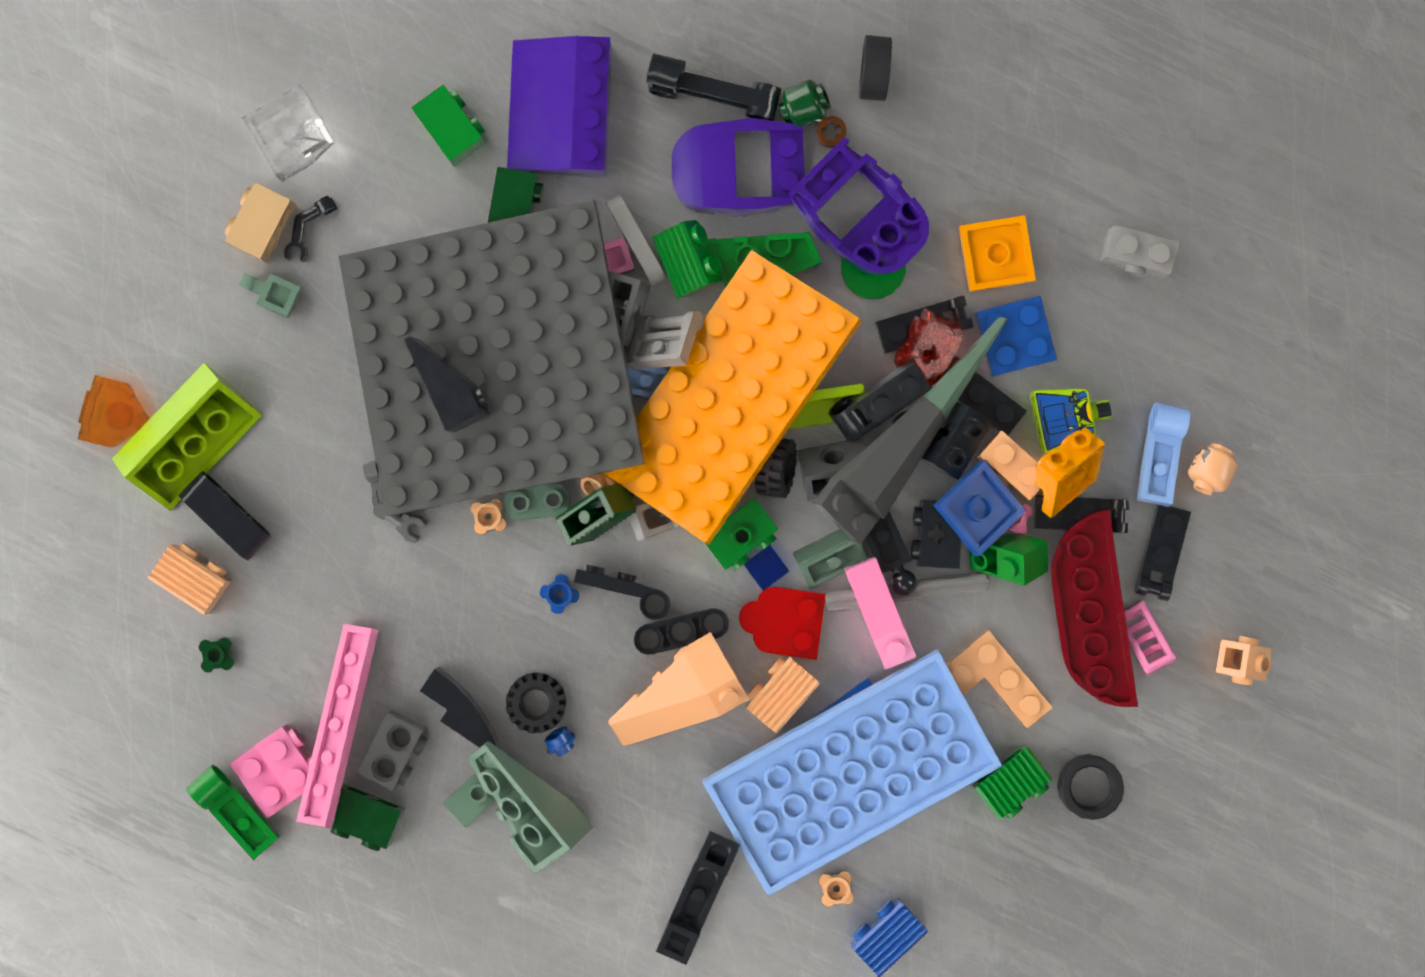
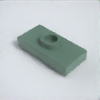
[443,773,495,828]

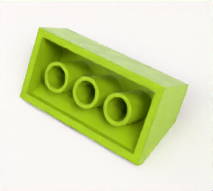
[112,363,262,511]

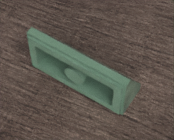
[793,530,869,589]

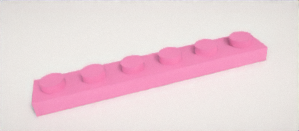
[296,624,378,829]

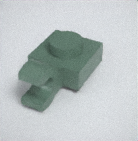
[239,273,302,318]

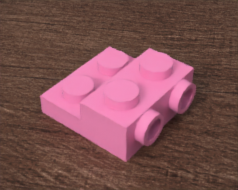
[230,725,312,818]

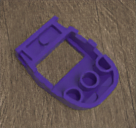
[672,118,805,217]
[788,137,929,275]

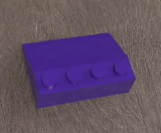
[507,36,612,177]

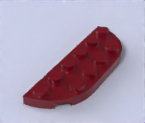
[1050,508,1138,707]

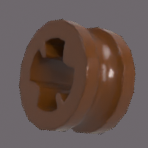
[816,116,847,148]

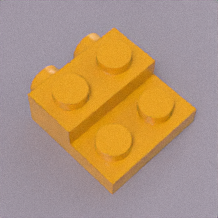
[1035,427,1105,518]

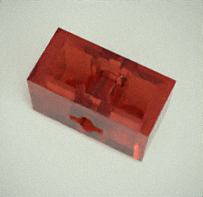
[894,308,966,388]

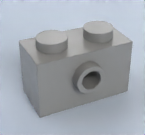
[1100,225,1180,279]

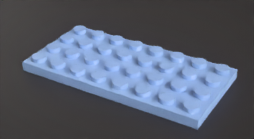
[702,649,1002,896]

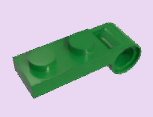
[186,765,281,860]

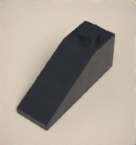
[404,336,490,433]

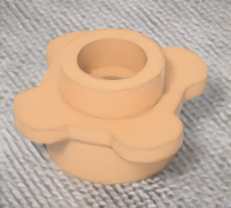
[581,473,616,496]
[471,499,507,534]
[819,871,854,907]

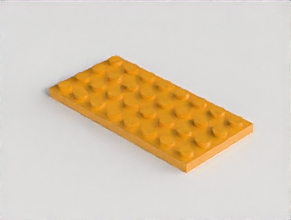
[604,250,862,545]

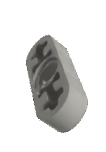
[606,195,667,287]

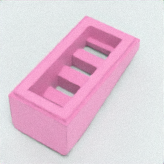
[1124,600,1176,677]

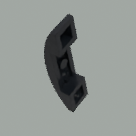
[656,831,740,965]

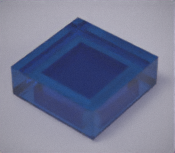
[744,545,790,591]

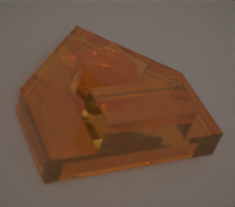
[78,375,150,448]

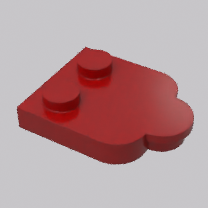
[739,587,826,660]

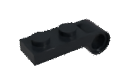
[828,359,932,441]
[574,564,670,620]

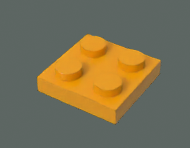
[958,215,1036,292]

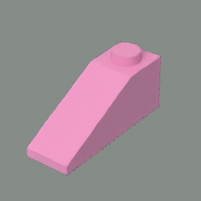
[844,557,916,670]

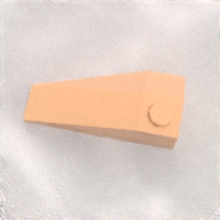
[608,632,749,746]

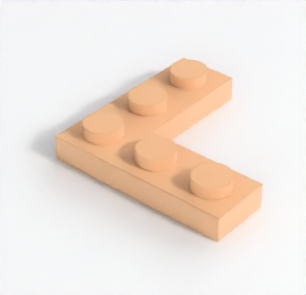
[946,630,1053,729]

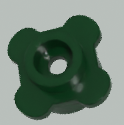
[198,637,234,673]

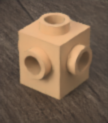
[1216,636,1272,686]

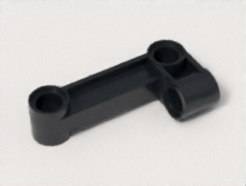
[646,53,782,121]

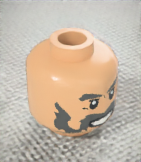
[1188,443,1238,495]

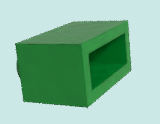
[704,498,779,571]

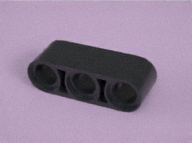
[178,471,271,561]
[634,608,729,655]

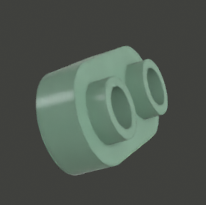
[504,483,571,520]

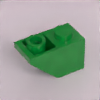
[970,533,1048,586]

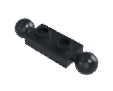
[865,511,917,596]

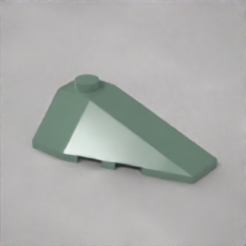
[468,741,593,873]

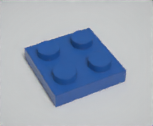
[975,296,1057,377]
[933,461,1026,556]

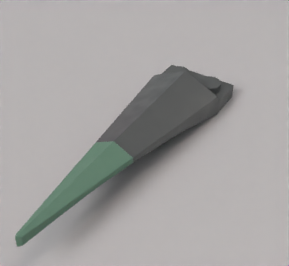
[814,317,1007,545]

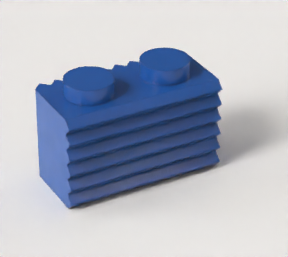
[850,898,929,977]

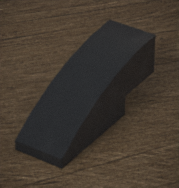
[420,667,502,750]

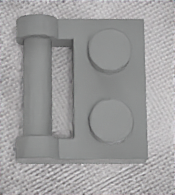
[626,310,704,370]

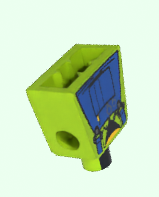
[1029,389,1112,455]

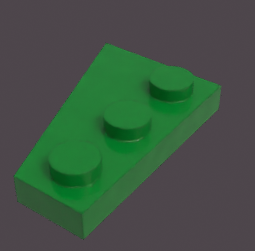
[706,232,822,289]

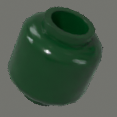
[779,80,831,128]

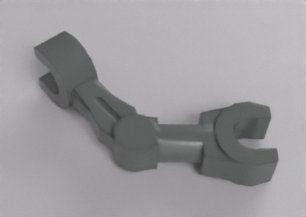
[363,461,428,543]

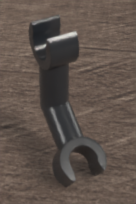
[284,195,338,262]

